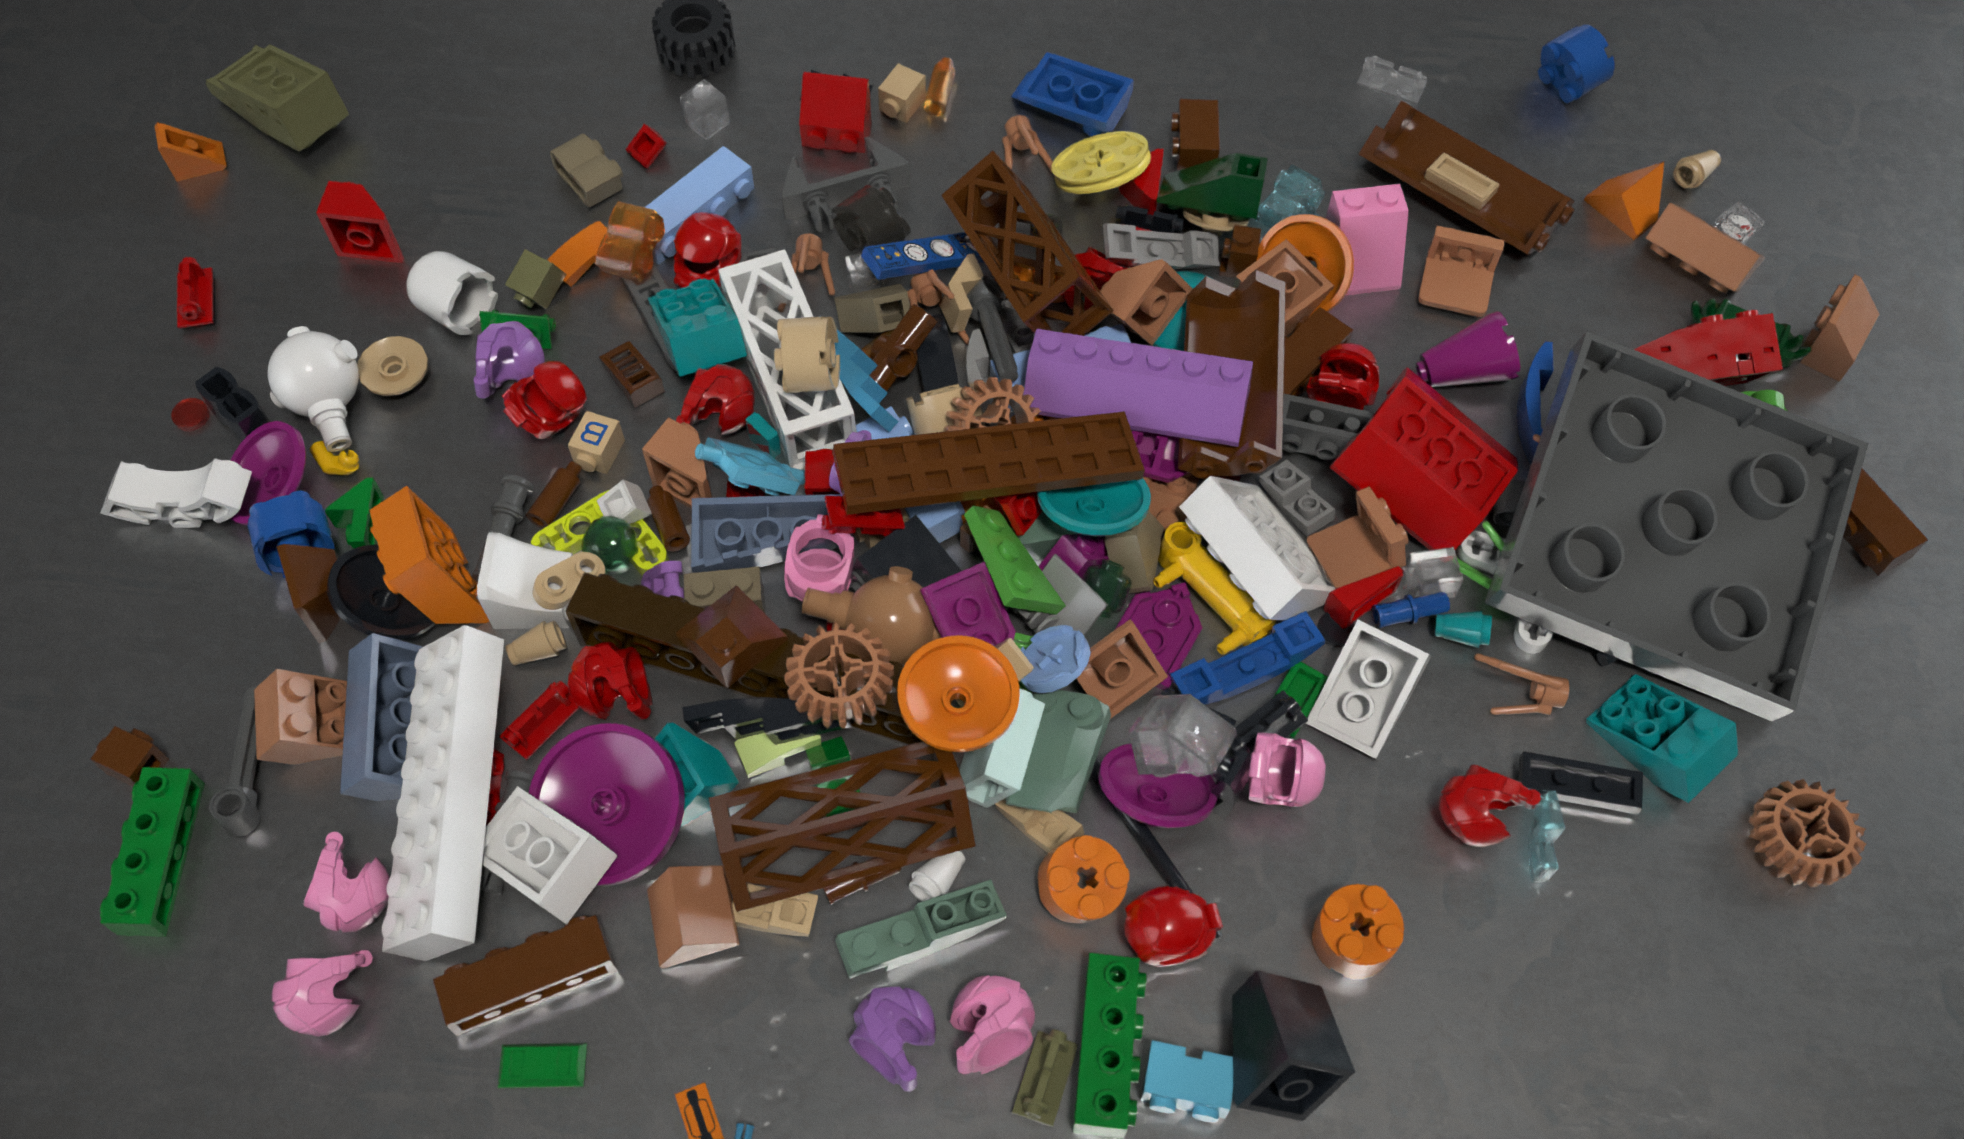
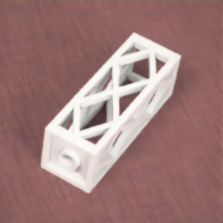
[718,249,856,470]

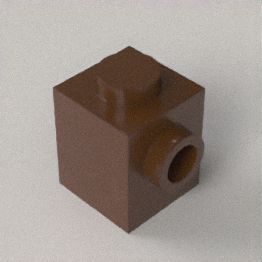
[90,726,169,787]

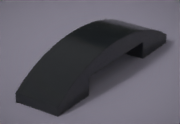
[916,313,959,392]

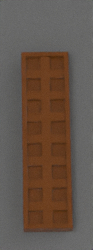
[832,411,1145,515]

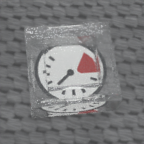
[1714,202,1765,243]

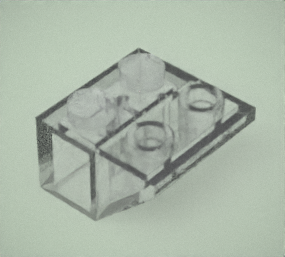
[1128,694,1237,777]

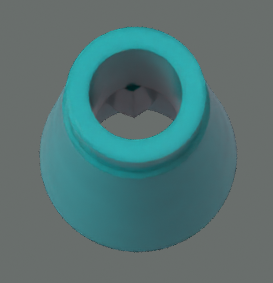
[1435,611,1492,648]

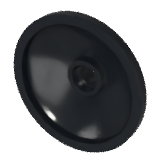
[327,545,435,640]

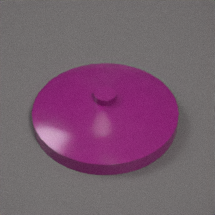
[528,723,685,886]

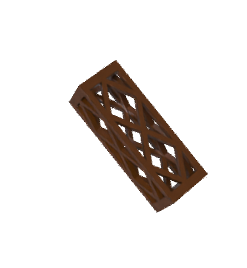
[941,150,1114,336]
[709,741,976,912]

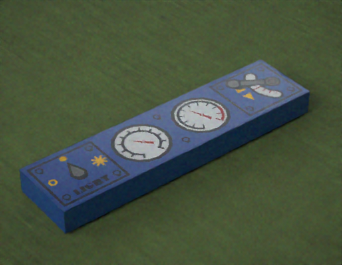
[861,232,984,280]

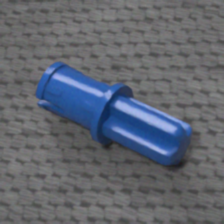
[1372,592,1450,629]

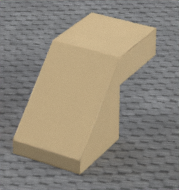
[940,254,984,333]

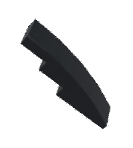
[682,697,851,745]

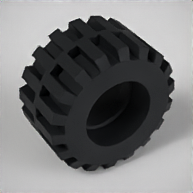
[652,0,736,78]

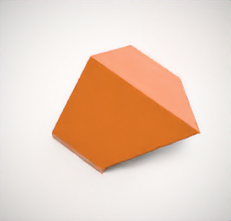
[155,122,226,182]
[1584,161,1665,240]

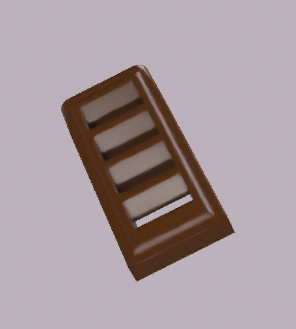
[599,341,665,408]

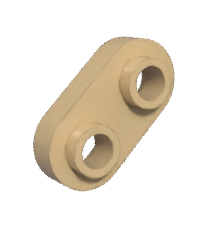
[532,552,605,610]

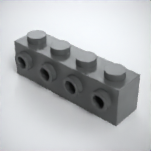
[1282,393,1374,460]

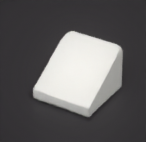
[597,479,652,531]

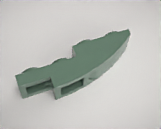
[835,879,1007,979]

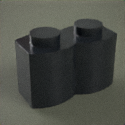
[195,367,270,442]

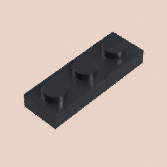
[1518,751,1643,814]

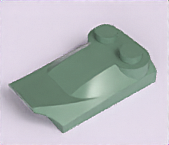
[1004,690,1111,813]

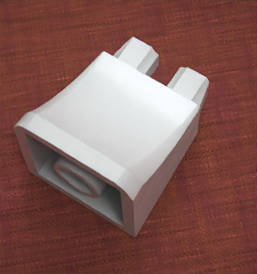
[477,532,592,629]

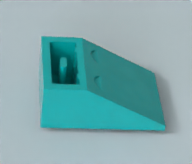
[647,279,747,377]
[1586,674,1738,803]

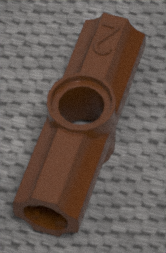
[869,304,937,392]

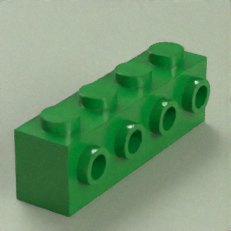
[100,767,205,937]
[1073,953,1146,1139]

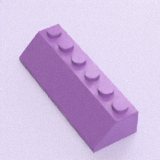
[1024,329,1253,447]

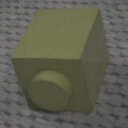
[505,249,567,310]

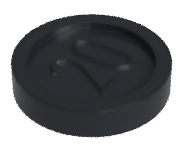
[1317,612,1355,647]

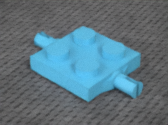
[695,437,805,496]

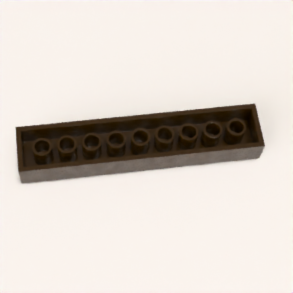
[565,572,952,754]

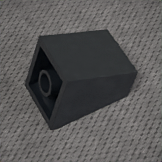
[852,515,962,588]
[1232,970,1356,1121]

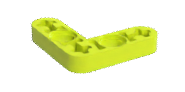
[531,490,669,576]

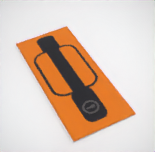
[675,1082,724,1139]

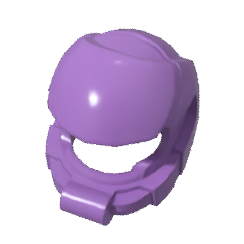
[474,321,545,399]
[849,987,936,1092]

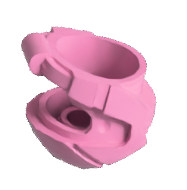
[784,514,854,603]
[1248,732,1326,807]
[304,832,390,933]
[272,950,373,1037]
[950,975,1035,1075]

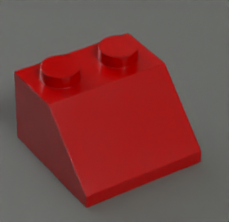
[799,72,872,153]
[316,181,404,263]

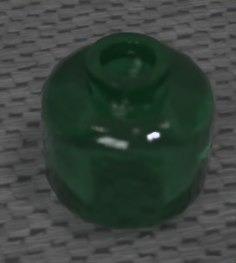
[1082,559,1132,618]

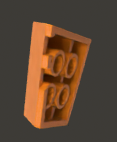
[369,486,490,624]

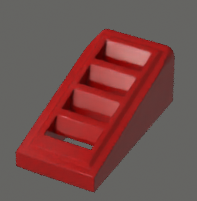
[1323,566,1404,629]

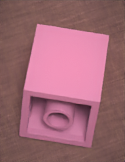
[1326,184,1409,296]

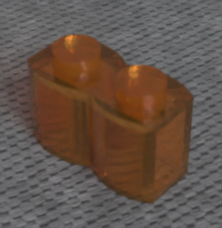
[595,201,665,282]

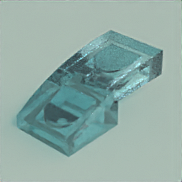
[1528,791,1565,883]

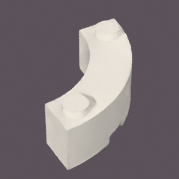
[100,458,252,528]

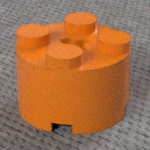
[1037,835,1130,923]
[1312,884,1404,980]

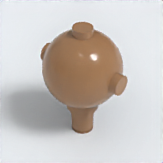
[802,566,941,665]

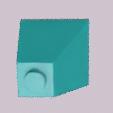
[655,723,739,828]

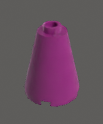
[1415,311,1521,387]

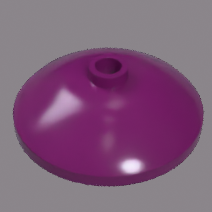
[230,421,306,526]
[1099,743,1217,829]

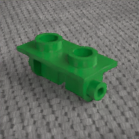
[479,310,556,349]

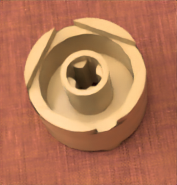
[774,316,840,393]
[905,381,986,435]

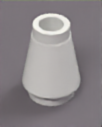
[909,851,966,902]

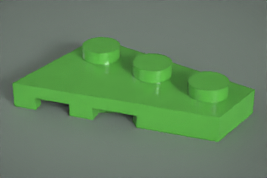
[964,506,1066,615]

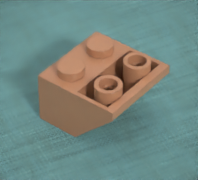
[1800,274,1879,382]
[254,669,347,765]

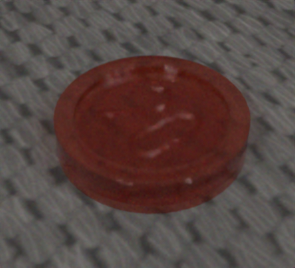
[171,398,210,431]

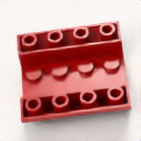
[1330,367,1518,561]

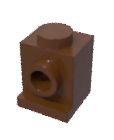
[1219,225,1261,278]

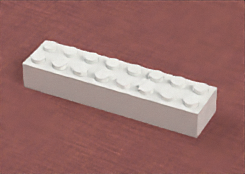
[382,625,504,961]

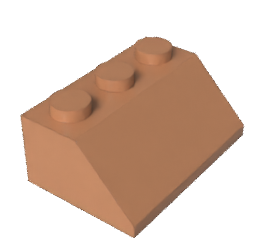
[1646,203,1766,294]

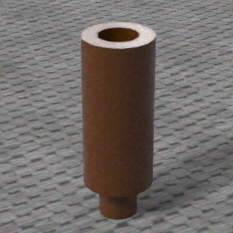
[526,461,582,529]
[647,485,690,551]

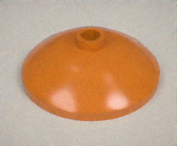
[1256,214,1354,317]
[897,635,1020,752]

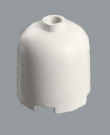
[406,251,498,335]

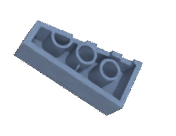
[691,494,840,573]

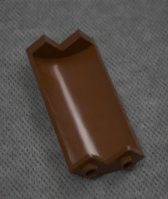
[1359,100,1575,255]
[1178,270,1286,478]

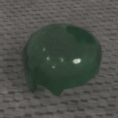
[581,515,638,576]

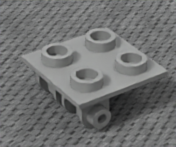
[1012,554,1108,636]

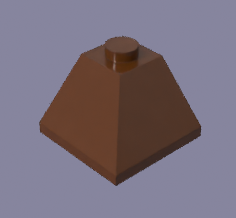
[277,544,341,644]
[676,585,788,689]

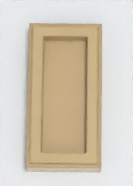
[1424,153,1500,210]

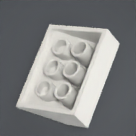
[1179,476,1336,620]

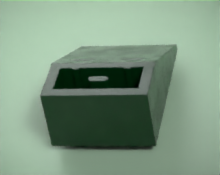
[1157,153,1268,221]

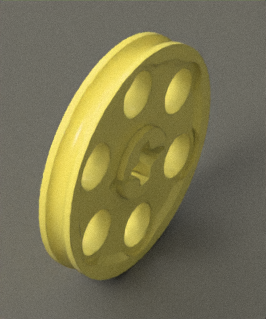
[1051,131,1151,194]

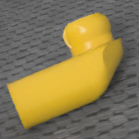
[309,441,359,476]

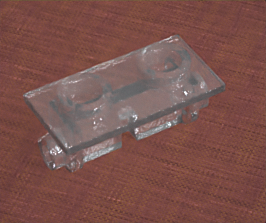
[1357,55,1428,105]

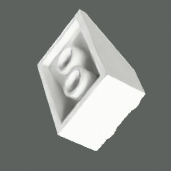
[1306,620,1431,759]
[482,786,618,924]

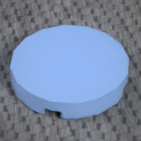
[1020,625,1091,694]

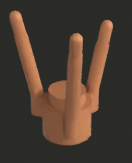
[1002,115,1053,174]
[778,234,835,312]
[907,270,970,345]
[1474,653,1569,715]

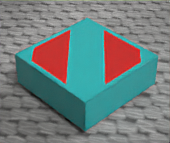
[745,412,781,458]

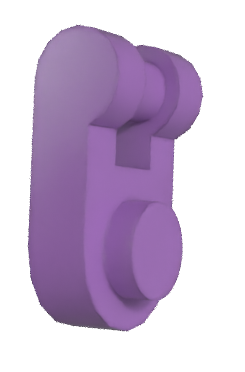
[641,561,684,598]

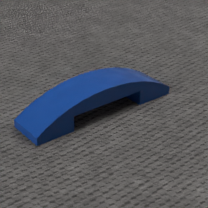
[1517,341,1554,465]
[1170,611,1325,707]

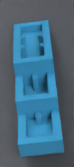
[834,330,899,432]

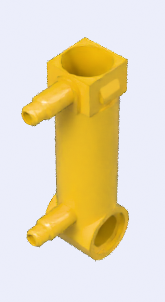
[1153,522,1277,655]

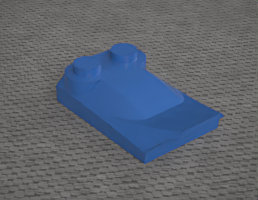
[1011,52,1133,136]

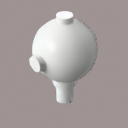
[268,326,359,452]

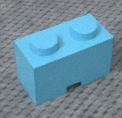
[1140,1040,1234,1122]

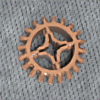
[944,377,1041,431]
[784,622,894,729]
[1748,779,1866,888]

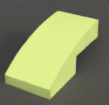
[734,733,821,778]

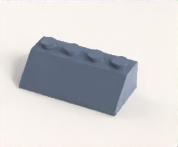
[340,633,423,801]

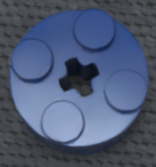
[1538,24,1615,104]
[248,491,335,578]

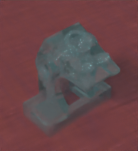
[1255,164,1325,228]

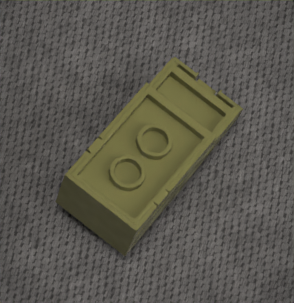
[205,44,350,152]

